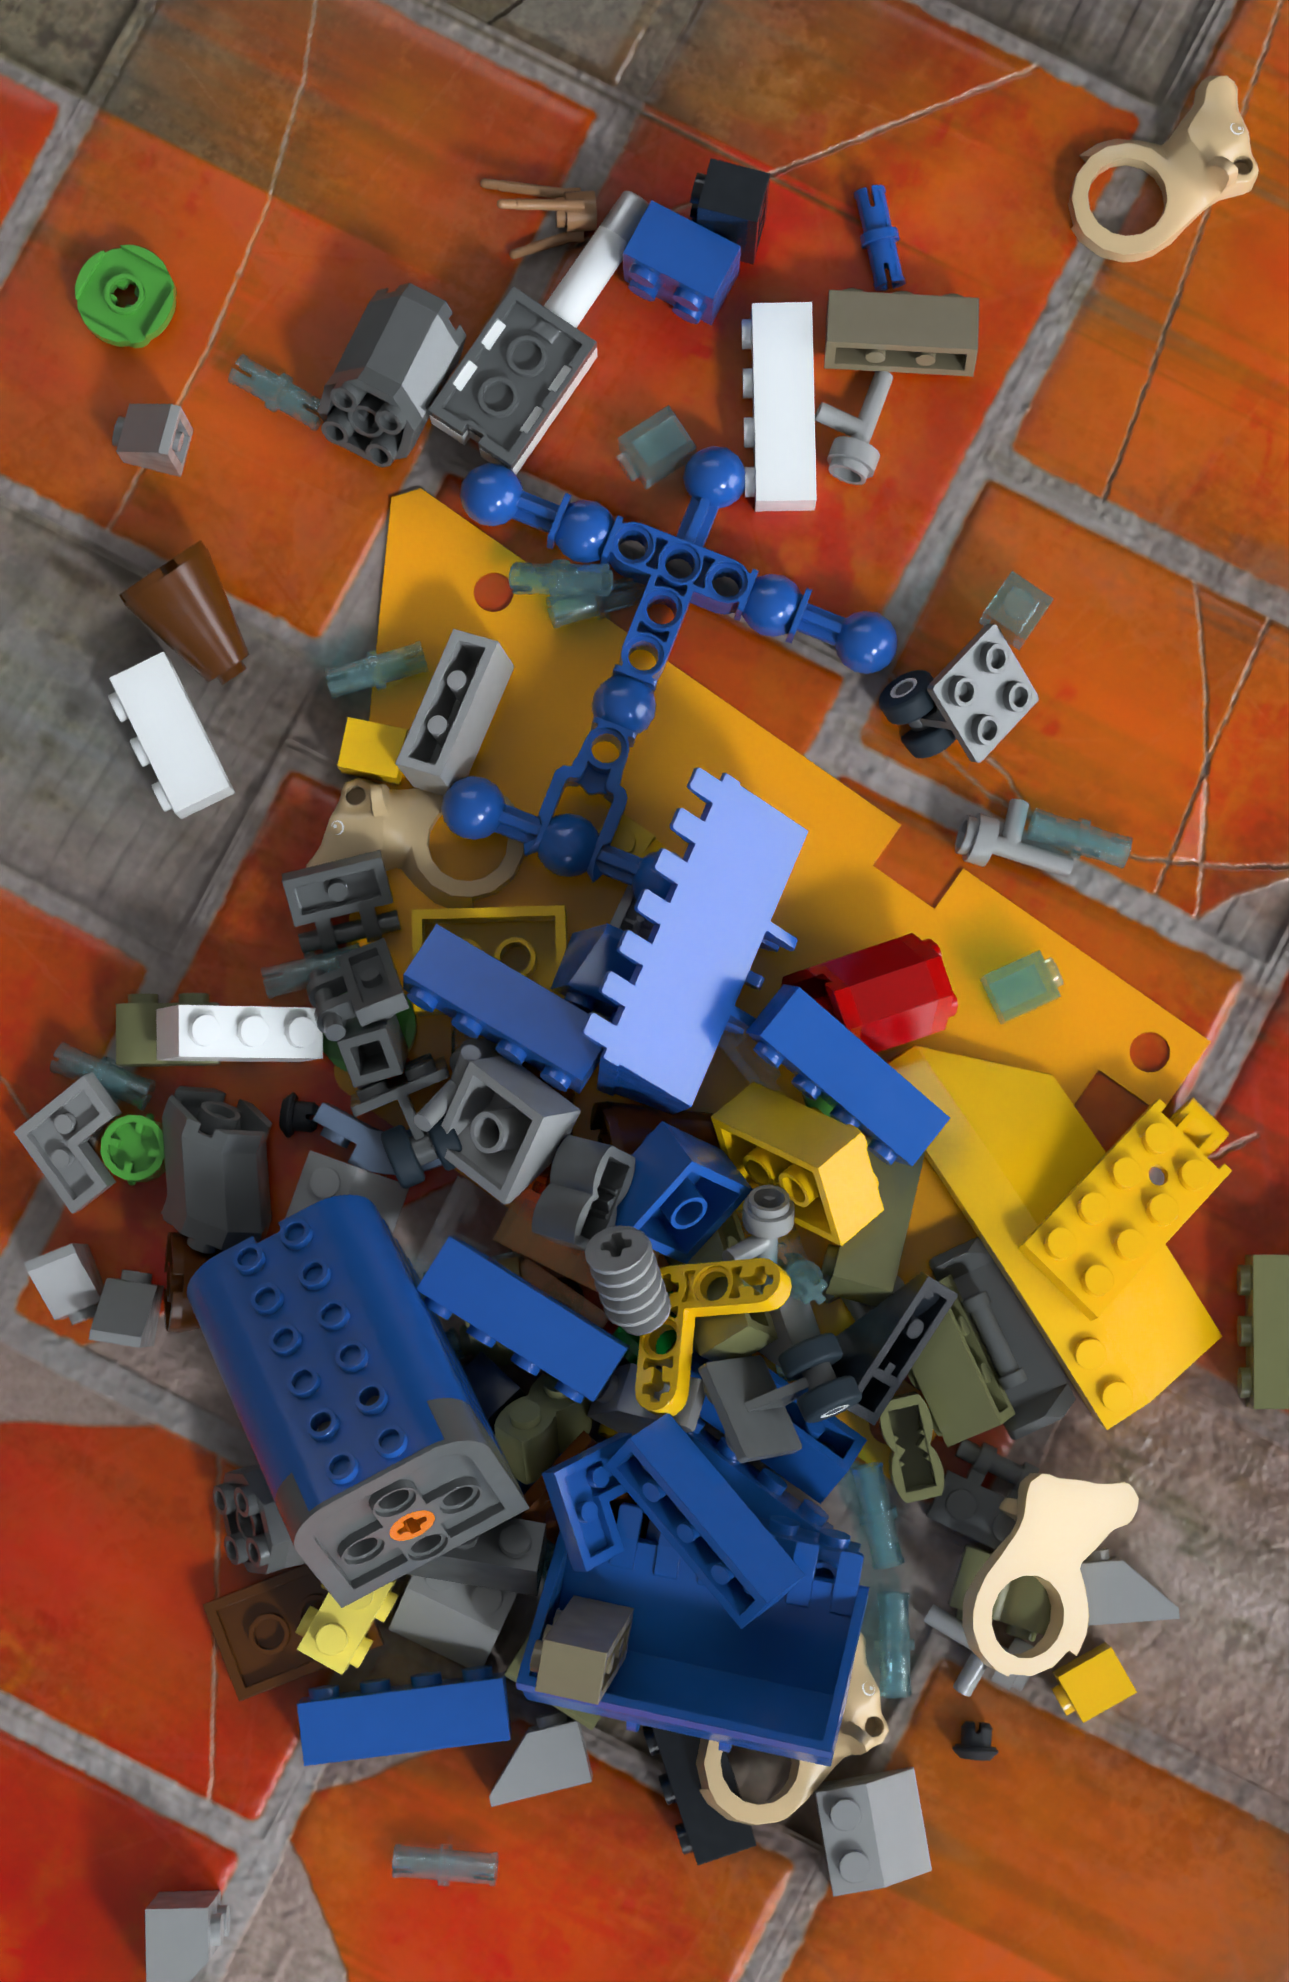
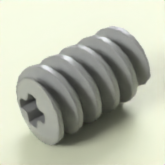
[585,1225,671,1336]

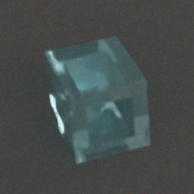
[616,405,696,490]
[978,571,1054,650]
[980,950,1064,1025]

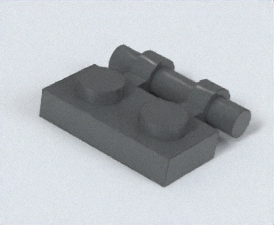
[282,850,401,954]
[306,938,409,1041]
[925,1439,1039,1550]

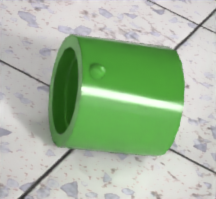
[100,1113,166,1186]

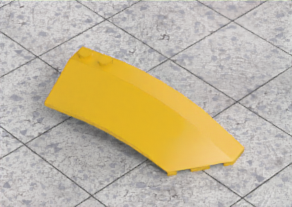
[886,1045,1222,1430]

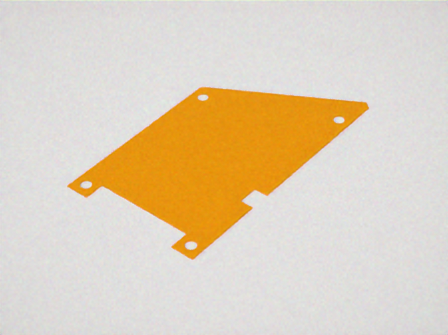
[334,488,1211,1480]

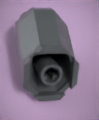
[318,283,467,467]
[161,1086,272,1254]
[213,1464,306,1574]

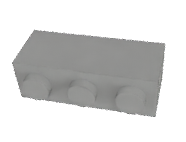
[395,629,515,796]

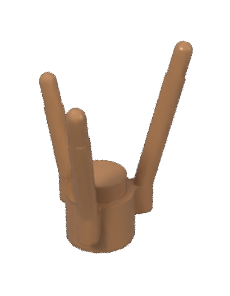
[480,178,597,259]

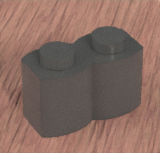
[532,1135,635,1252]

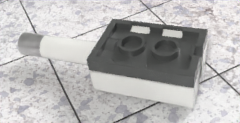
[428,191,649,475]

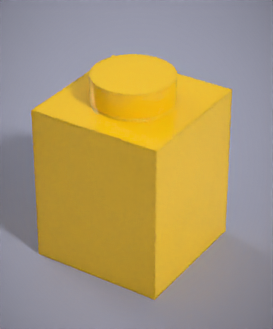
[337,717,409,785]
[1051,1642,1137,1723]

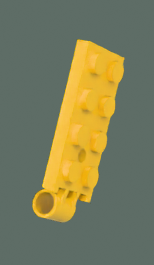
[1018,1097,1232,1321]

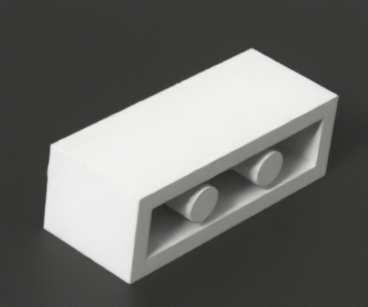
[108,652,235,819]
[156,1005,323,1062]

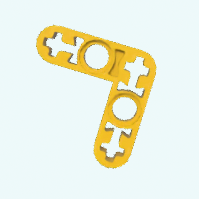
[635,1258,792,1418]

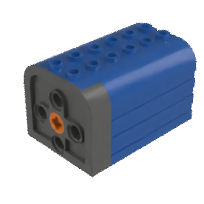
[187,1195,530,1608]

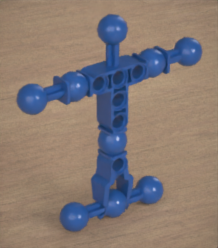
[441,446,898,900]

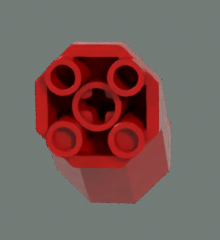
[780,933,958,1053]

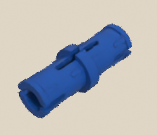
[854,185,906,291]

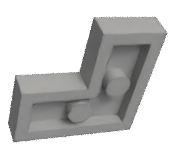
[14,1072,122,1214]

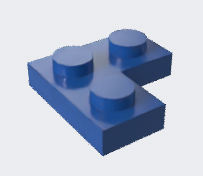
[542,1433,632,1572]

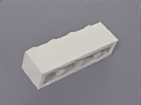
[741,302,817,512]

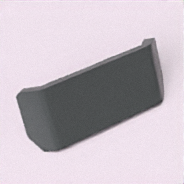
[929,1237,1076,1440]

